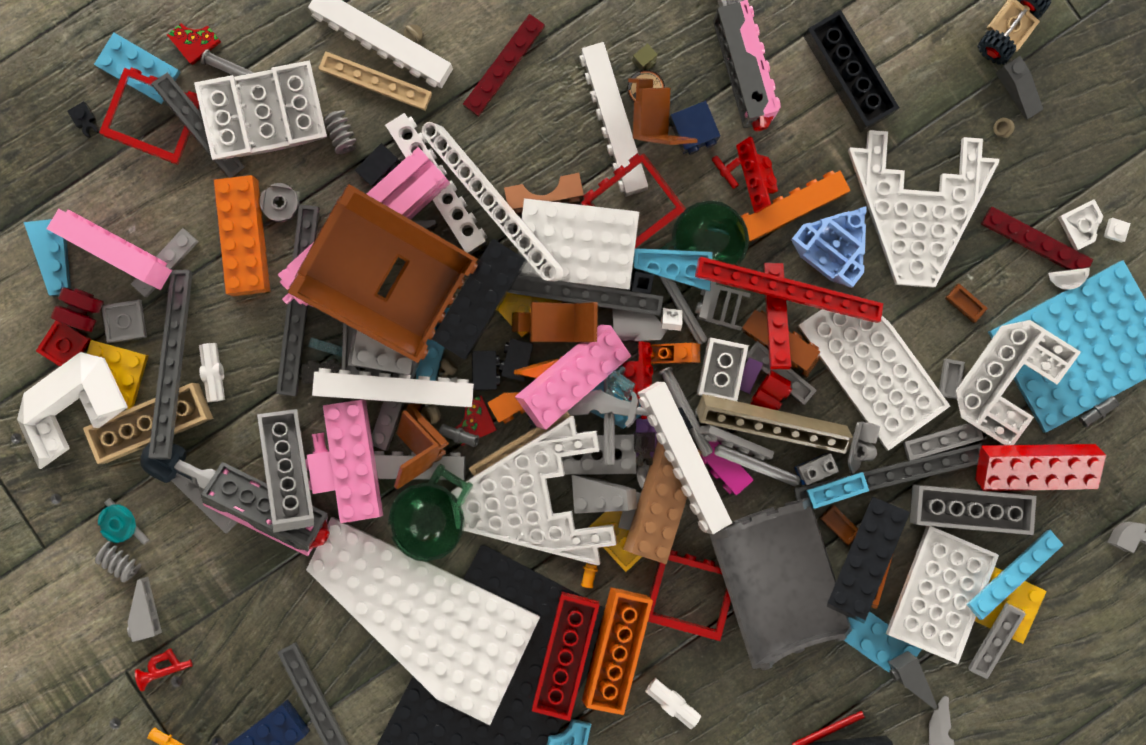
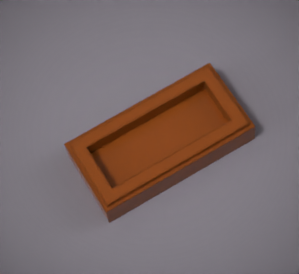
[945,284,988,323]
[819,505,858,546]

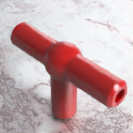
[712,155,741,189]

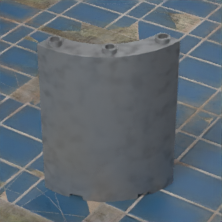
[710,498,852,670]

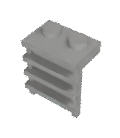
[695,281,751,331]

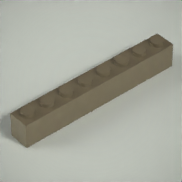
[696,394,853,454]

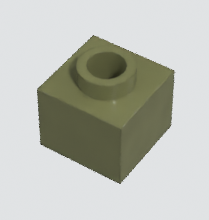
[632,43,658,71]

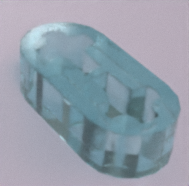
[308,338,342,357]

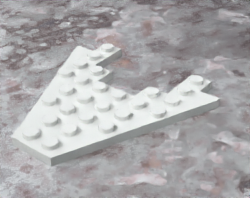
[848,130,999,288]
[450,416,617,565]

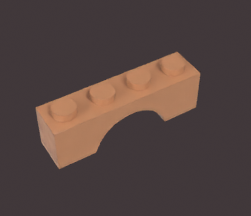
[504,173,584,215]

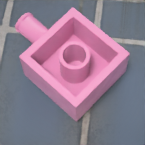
[305,433,335,494]

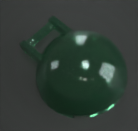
[658,201,749,283]
[388,464,473,562]

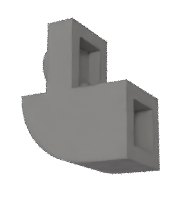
[1107,522,1146,553]

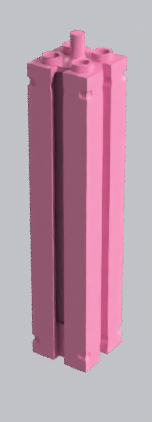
[278,147,450,307]

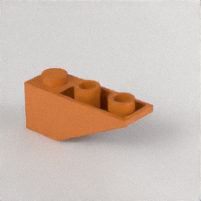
[638,343,701,364]
[487,392,526,424]

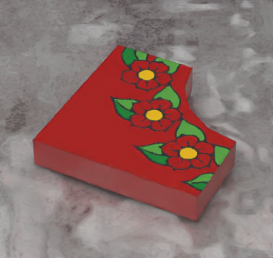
[167,23,221,65]
[455,395,497,446]

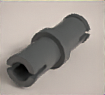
[1079,396,1120,428]
[439,424,479,447]

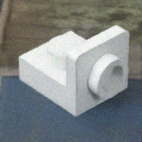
[660,308,682,331]

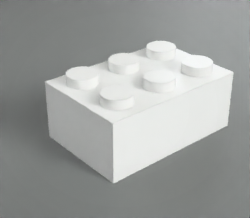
[696,338,749,401]

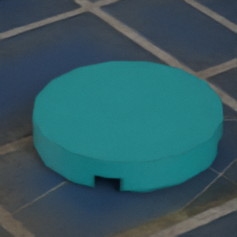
[98,504,136,543]

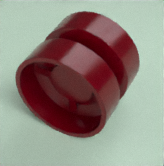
[50,287,104,332]

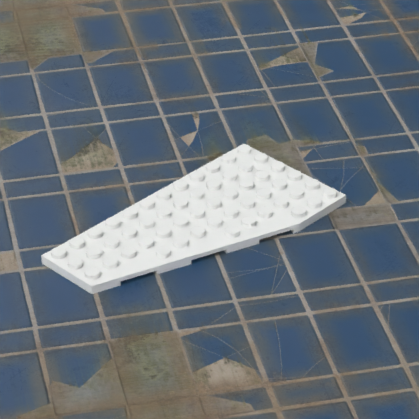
[306,517,540,725]

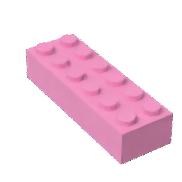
[47,209,172,290]
[515,325,631,430]
[323,400,383,523]

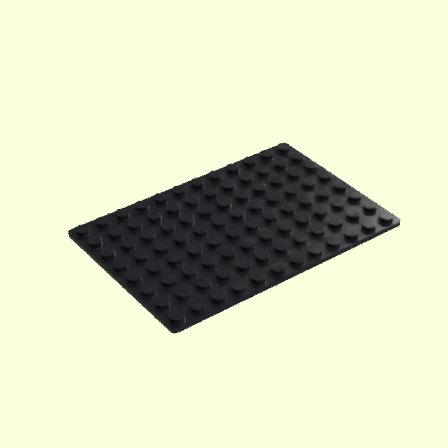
[377,545,605,745]

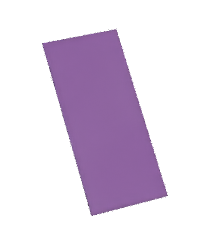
[740,357,763,394]

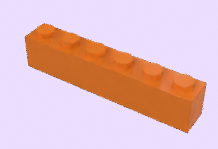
[735,170,851,245]

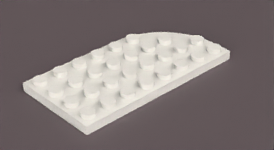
[797,309,950,451]

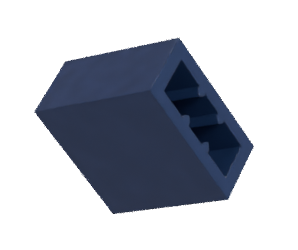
[669,101,720,155]

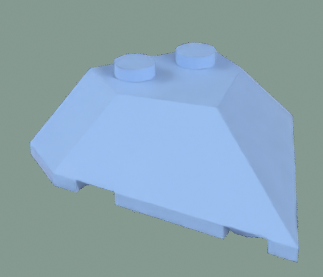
[791,206,866,288]

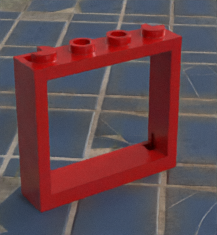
[99,67,200,165]
[581,153,686,248]
[648,550,731,641]

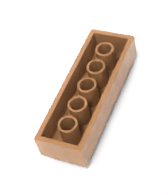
[623,441,702,564]

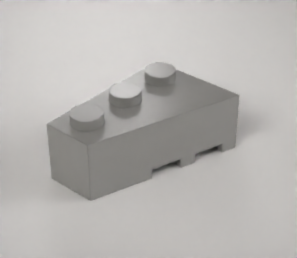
[348,329,412,375]
[572,474,637,513]

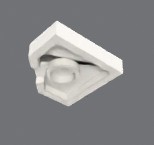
[1058,199,1103,251]

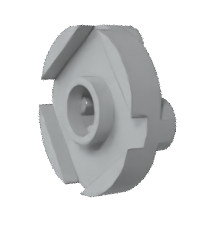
[260,183,299,222]

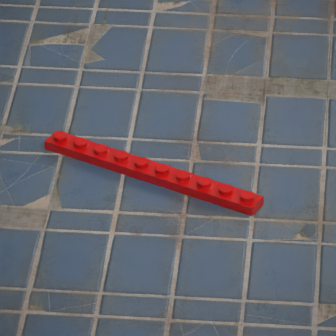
[695,257,884,323]

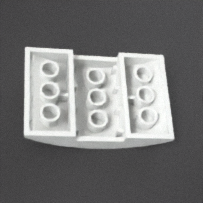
[194,60,327,160]

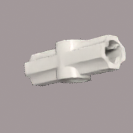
[199,343,225,402]
[645,678,701,729]

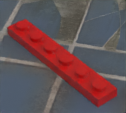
[763,263,791,369]

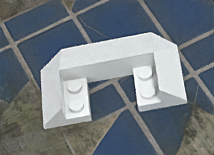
[956,320,1081,445]
[17,352,128,469]

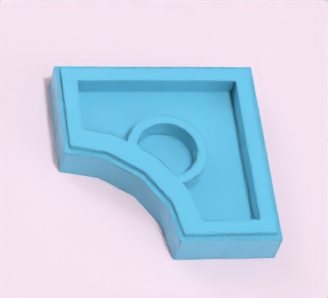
[547,719,591,745]

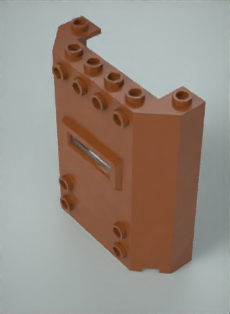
[288,184,478,363]

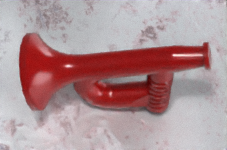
[135,648,193,692]

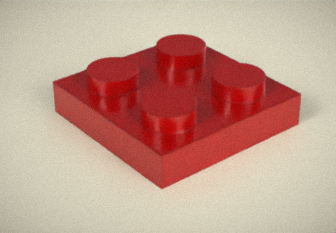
[36,320,92,366]

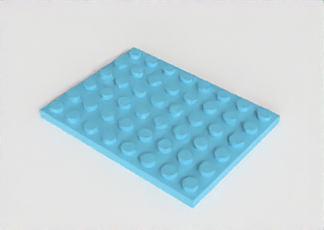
[988,260,1146,433]

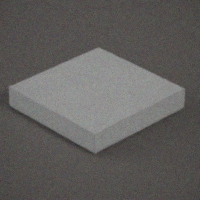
[102,300,147,344]

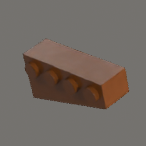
[742,310,820,378]

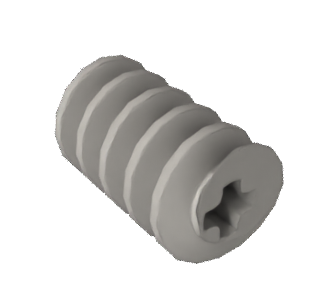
[324,110,357,154]
[95,541,141,582]

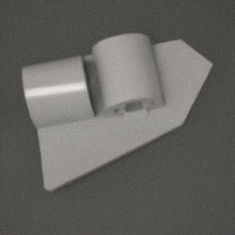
[612,308,667,342]
[848,422,880,474]

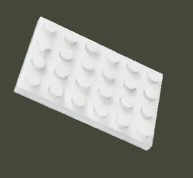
[518,198,640,290]
[885,526,999,664]

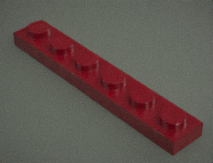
[463,14,545,117]
[981,207,1094,270]

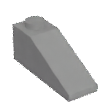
[127,576,162,642]

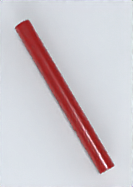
[791,711,865,745]

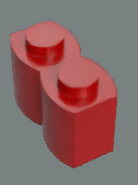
[750,370,792,410]

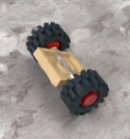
[977,0,1052,65]

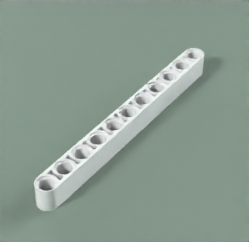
[422,122,563,282]

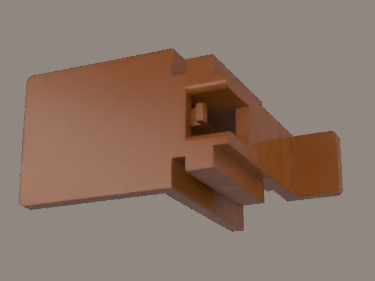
[628,78,698,145]
[512,302,598,342]
[394,403,449,489]

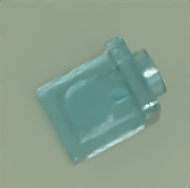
[608,366,636,401]

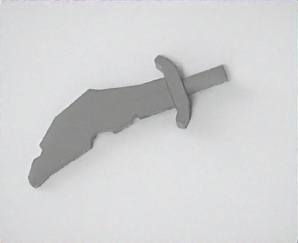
[568,389,649,427]
[929,696,954,745]

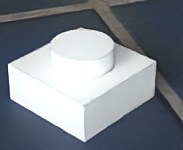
[1104,218,1131,243]

